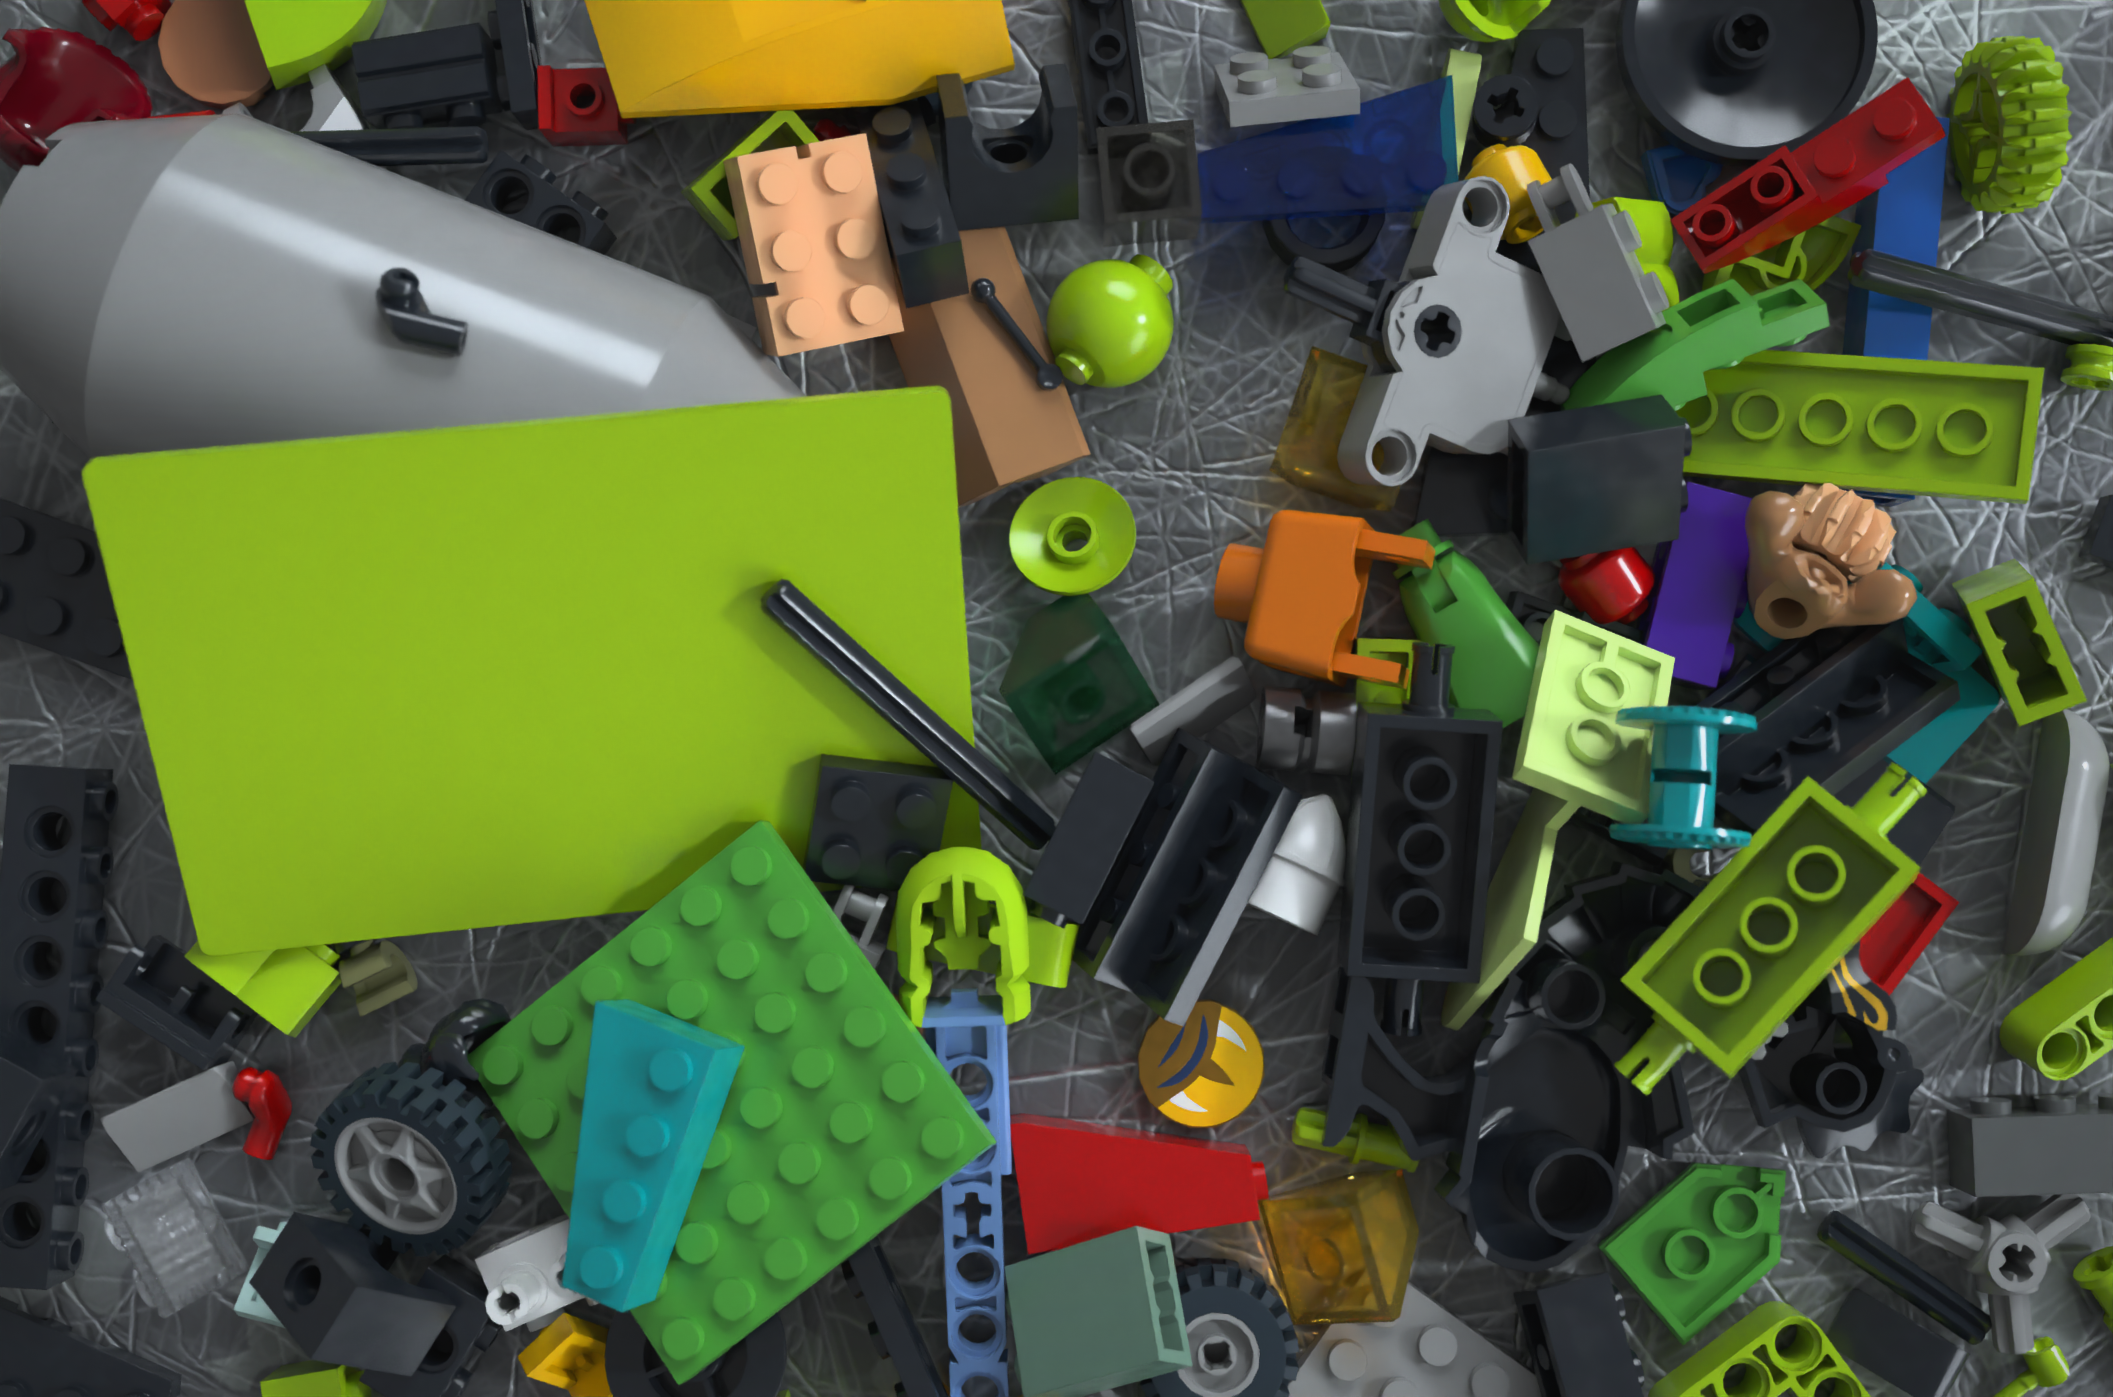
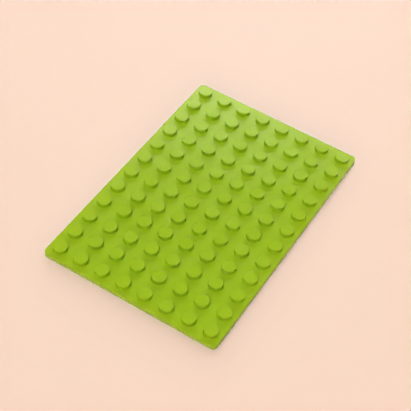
[82,386,982,956]

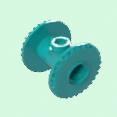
[1610,706,1757,850]

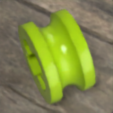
[2060,344,2113,391]

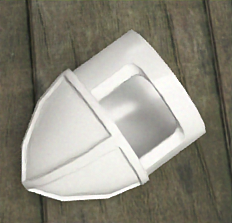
[1247,794,1346,936]

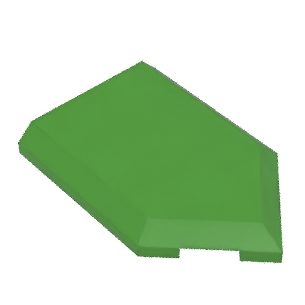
[1597,1162,1786,1345]

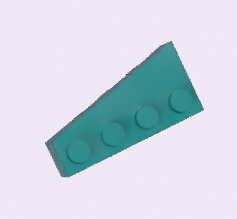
[562,999,745,1312]

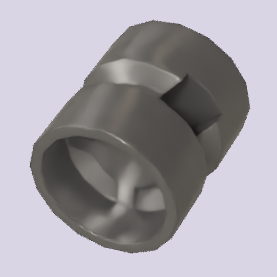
[1256,686,1357,775]

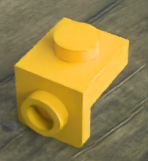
[517,1312,613,1397]

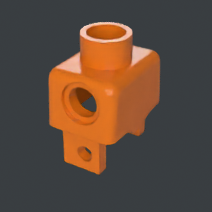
[1214,510,1436,689]

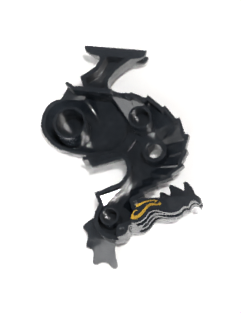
[1321,861,1924,1273]

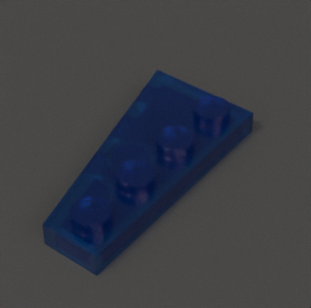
[1196,75,1458,224]

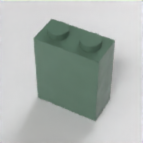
[1004,1226,1193,1397]

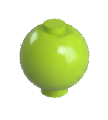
[1046,254,1174,388]

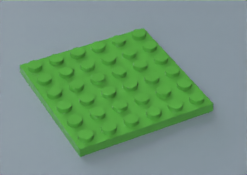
[468,820,997,1385]

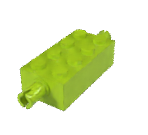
[1613,763,1927,1096]

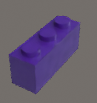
[1636,482,1753,690]

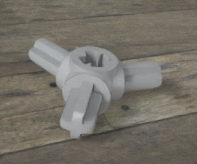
[1911,1194,2091,1354]

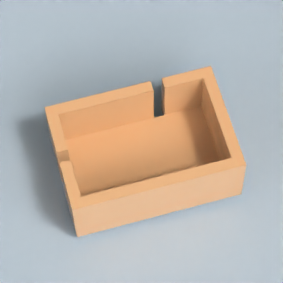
[724,133,904,357]

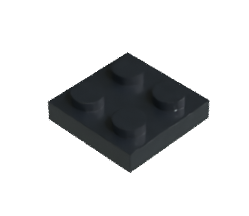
[803,754,953,890]

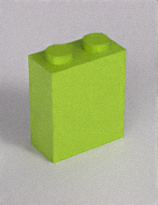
[1951,558,2087,726]

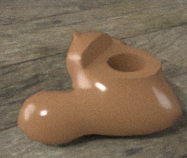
[1745,491,1917,639]

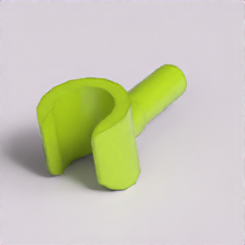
[1993,1336,2069,1397]

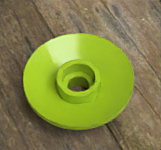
[1009,477,1136,596]

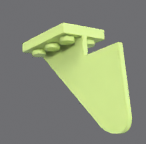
[1441,610,1675,1031]

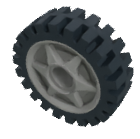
[310,1062,512,1257]

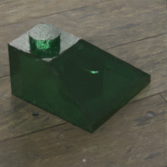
[998,593,1160,775]

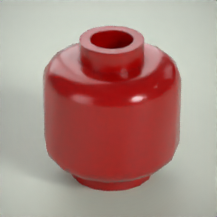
[1557,547,1655,625]

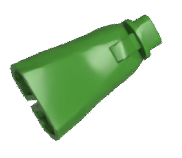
[1392,519,1540,729]

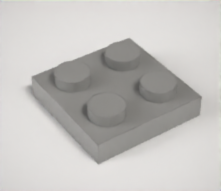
[1214,46,1360,127]

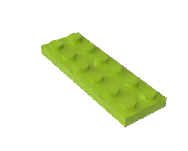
[1675,350,2044,504]

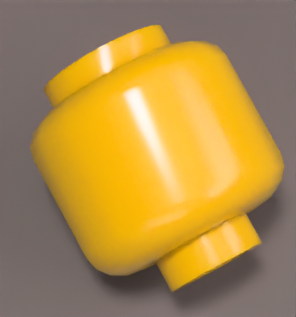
[1464,144,1552,244]

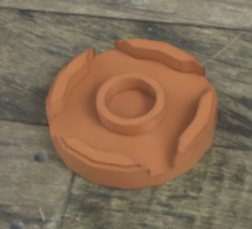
[158,0,274,110]

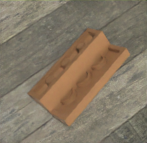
[888,226,1091,507]

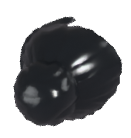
[398,998,511,1115]

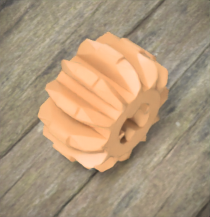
[1792,483,1896,583]

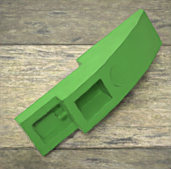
[1560,279,1830,411]

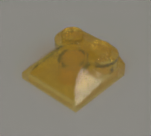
[1269,346,1401,512]

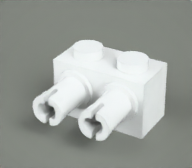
[475,1213,599,1332]

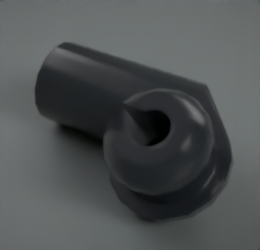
[376,267,468,356]

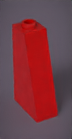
[1010,1113,1269,1254]

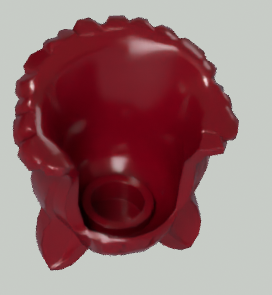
[0,27,153,172]

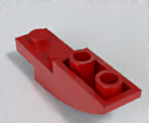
[1670,77,1946,274]

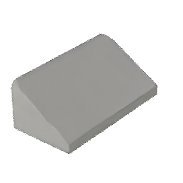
[1128,656,1256,766]
[100,1061,255,1173]

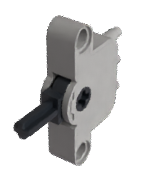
[1283,176,1573,486]

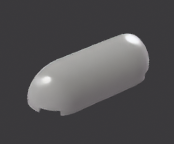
[2003,709,2110,956]

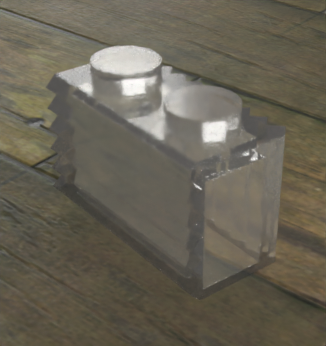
[102,1157,250,1318]

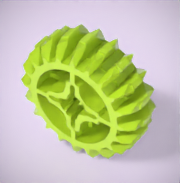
[1946,35,2073,214]

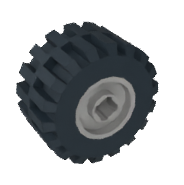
[1140,1258,1299,1397]

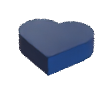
[1640,144,1723,219]

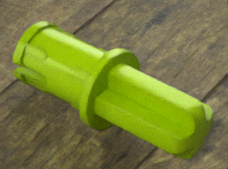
[1291,1107,1419,1173]

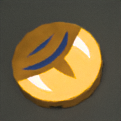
[1138,999,1265,1128]

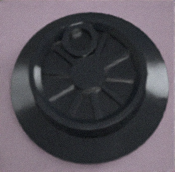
[605,1310,787,1397]

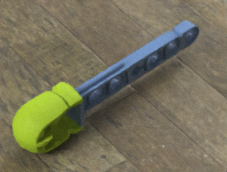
[896,847,1031,1397]

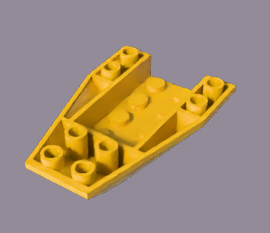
[584,0,1015,118]

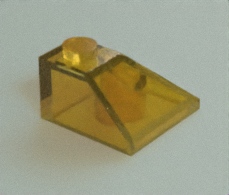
[1258,1168,1419,1325]

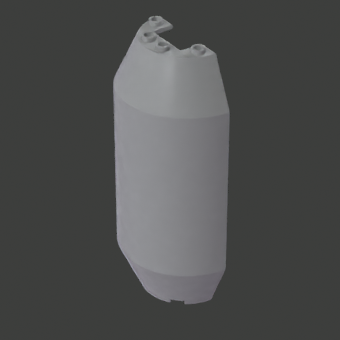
[0,113,807,460]

